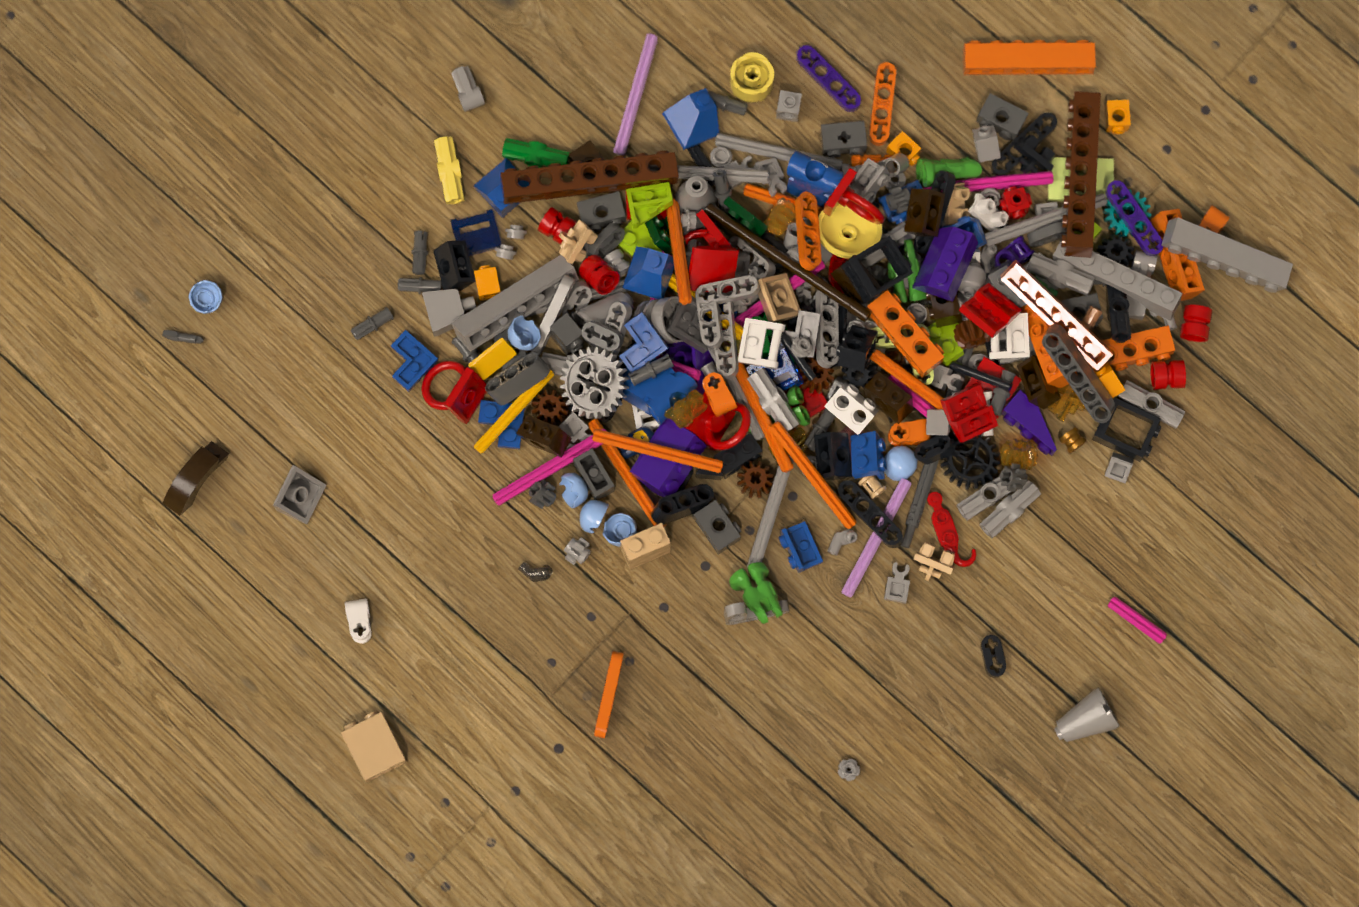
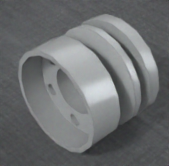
[634,296,684,344]

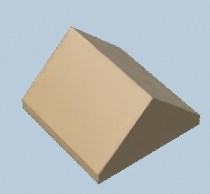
[757,273,800,323]

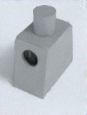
[422,289,476,337]

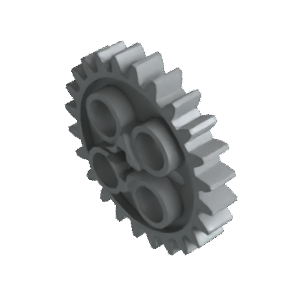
[560,347,629,419]

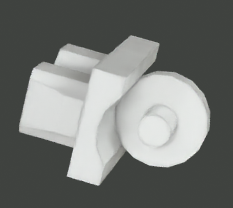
[968,193,1009,232]

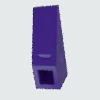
[1001,390,1057,456]

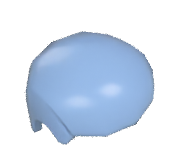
[189,280,223,314]
[508,315,541,351]
[884,445,918,481]
[559,473,588,508]
[579,500,609,533]
[602,513,637,547]

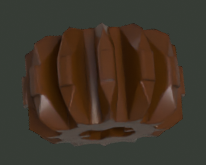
[953,319,991,349]
[797,357,834,394]
[531,389,568,426]
[737,461,774,499]

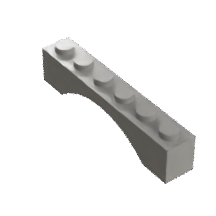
[1052,241,1182,321]

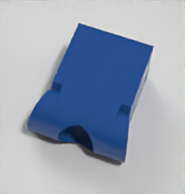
[786,151,843,207]
[623,358,698,425]

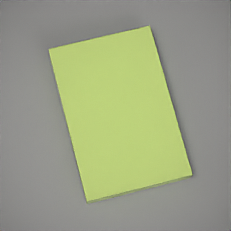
[1048,157,1114,201]

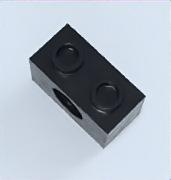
[433,240,476,291]
[814,432,852,480]

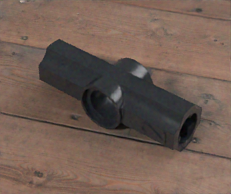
[1106,284,1131,343]

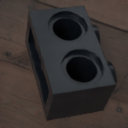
[836,325,878,372]
[713,432,763,479]

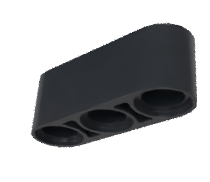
[651,484,714,525]

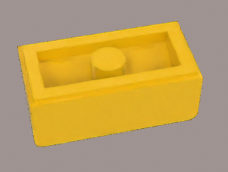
[468,338,517,380]

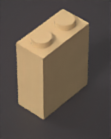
[620,523,671,570]
[341,711,407,783]

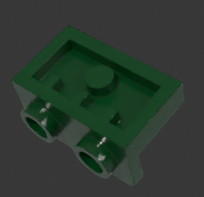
[723,196,768,237]
[645,215,686,256]

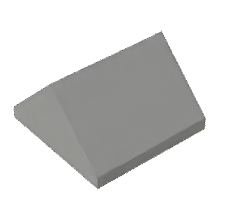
[273,465,326,524]

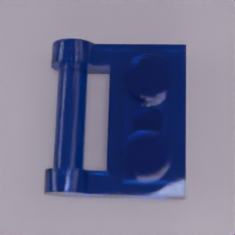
[450,209,502,256]
[746,348,804,391]

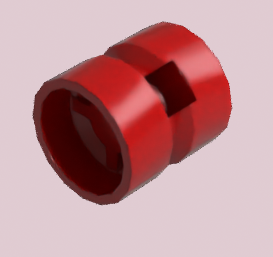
[538,207,577,245]
[579,254,620,295]
[1180,305,1213,342]
[1150,360,1186,390]

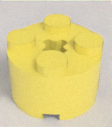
[730,53,774,102]

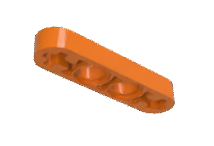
[869,62,896,146]
[795,191,822,271]
[594,651,624,738]

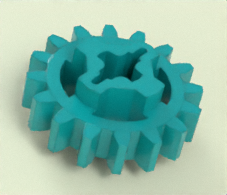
[1103,189,1152,237]

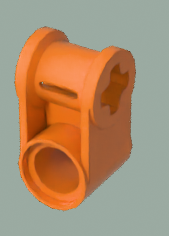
[1199,205,1230,233]
[702,372,737,417]
[888,419,931,447]

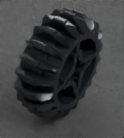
[940,433,1000,490]

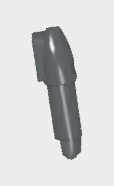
[162,330,204,344]

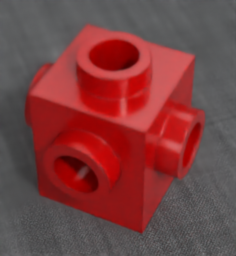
[999,186,1032,219]

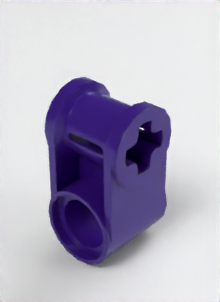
[994,236,1036,267]

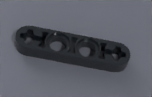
[991,112,1057,176]
[914,170,956,255]
[838,480,903,548]

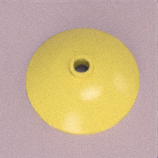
[818,204,882,259]

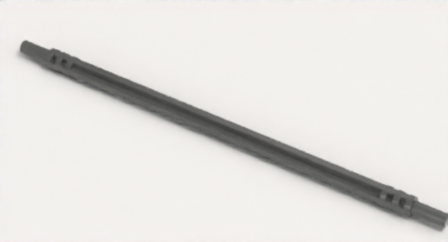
[901,258,995,548]

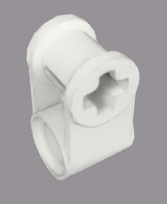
[345,598,372,644]

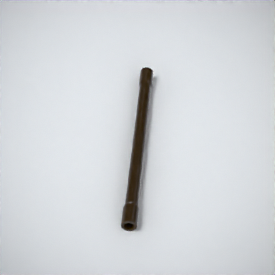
[704,203,872,323]

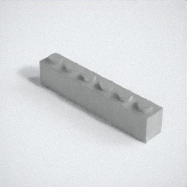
[1161,217,1293,293]
[451,255,579,352]

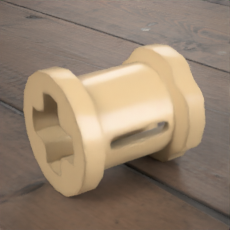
[858,475,887,500]

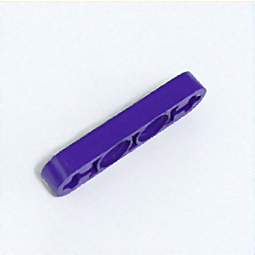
[796,45,861,112]
[1105,181,1163,256]

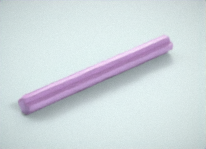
[614,34,658,156]
[842,478,911,598]

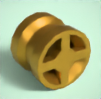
[1059,427,1087,454]

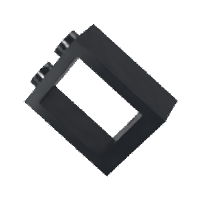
[841,235,913,304]
[1092,397,1162,462]

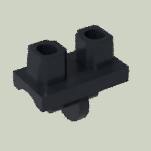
[1013,135,1056,174]

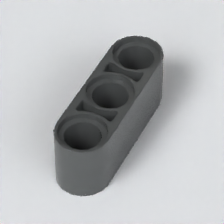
[485,352,550,406]

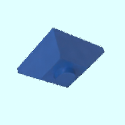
[662,88,719,150]
[474,158,530,218]
[622,246,674,299]

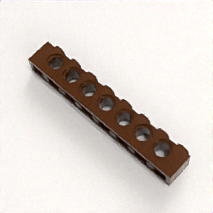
[1061,91,1101,258]
[500,150,679,204]

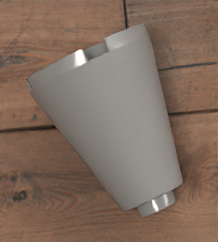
[674,176,718,216]
[572,292,634,348]
[1054,688,1120,742]

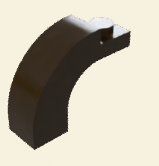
[163,441,229,516]

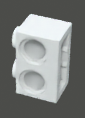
[824,382,879,435]

